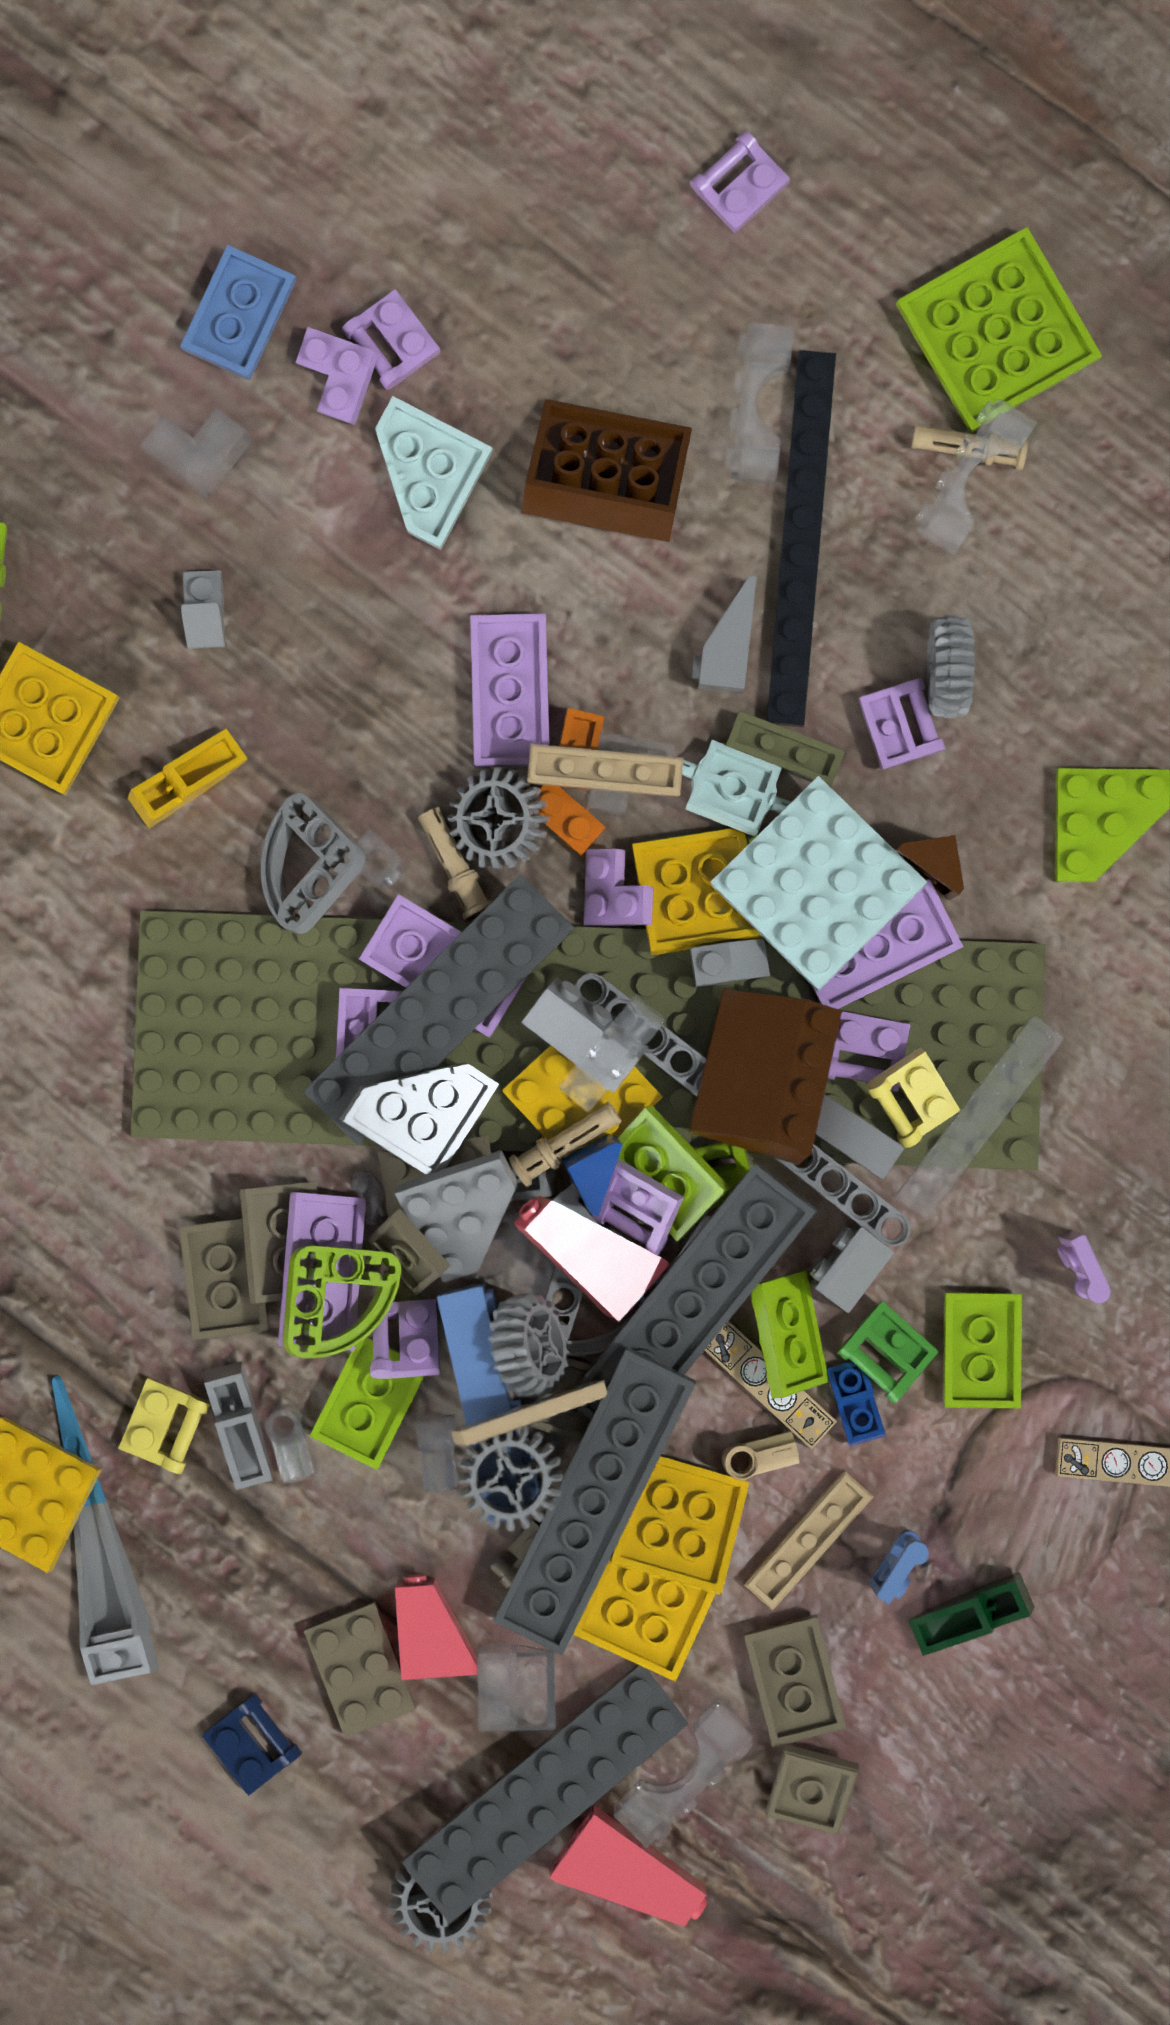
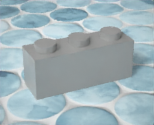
[522,977,648,1093]

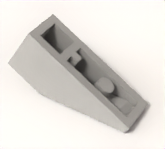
[692,576,757,694]

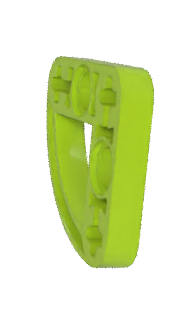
[282,1246,401,1358]

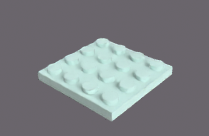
[710,776,928,992]

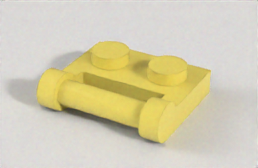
[866,1047,961,1148]
[118,1377,211,1474]

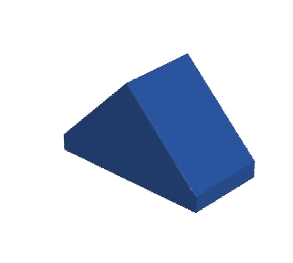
[561,1134,623,1217]

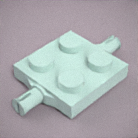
[677,740,791,837]

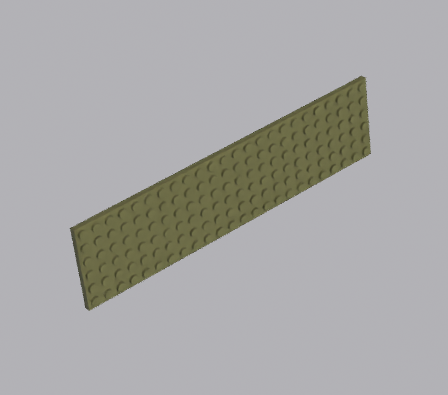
[131,911,1045,1170]

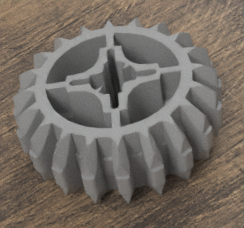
[926,615,975,718]
[447,767,550,870]
[488,1293,569,1398]
[457,1426,563,1531]
[389,1867,492,1953]

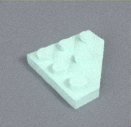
[375,396,493,550]

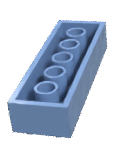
[437,1281,540,1524]

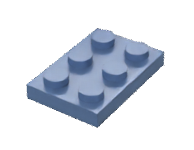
[180,245,297,381]

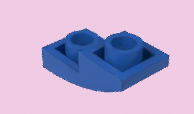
[827,1362,886,1447]

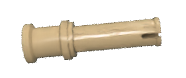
[912,424,1029,471]
[418,807,492,921]
[509,1101,622,1187]

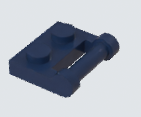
[202,1692,303,1796]

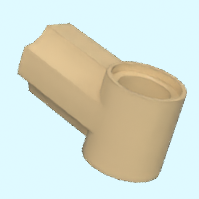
[721,1431,800,1480]

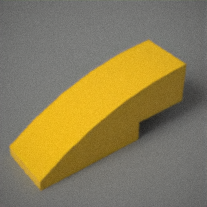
[128,728,248,829]

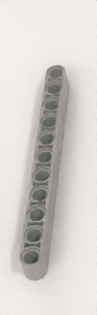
[575,973,910,1246]

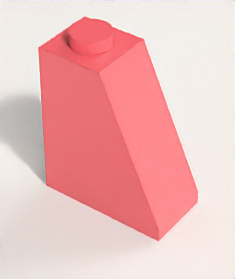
[395,1573,479,1680]

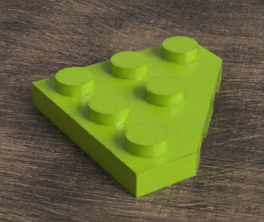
[1055,768,1170,883]

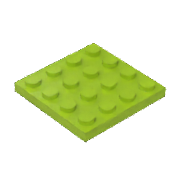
[895,227,1102,433]

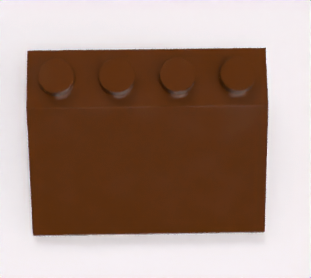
[522,399,692,542]
[689,989,842,1165]

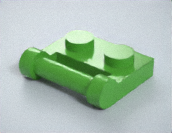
[837,1301,939,1404]

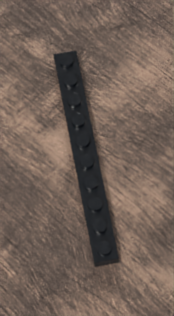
[766,350,836,727]

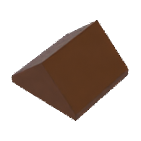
[894,835,964,900]

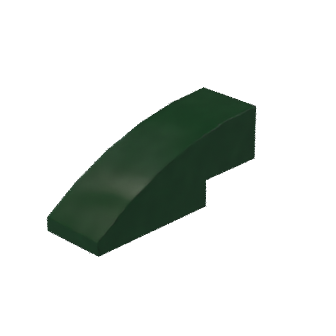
[908,1572,1035,1656]

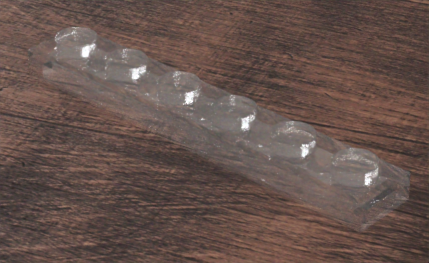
[894,1015,1065,1220]

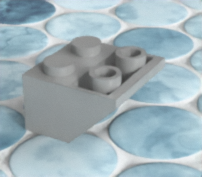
[809,1223,894,1314]

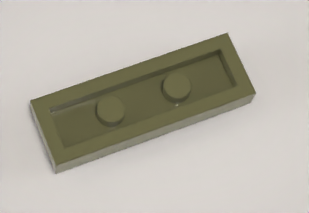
[726,711,845,787]

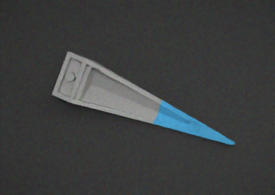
[52,1375,160,1685]

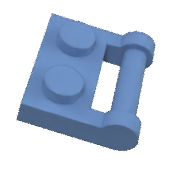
[869,1530,929,1605]

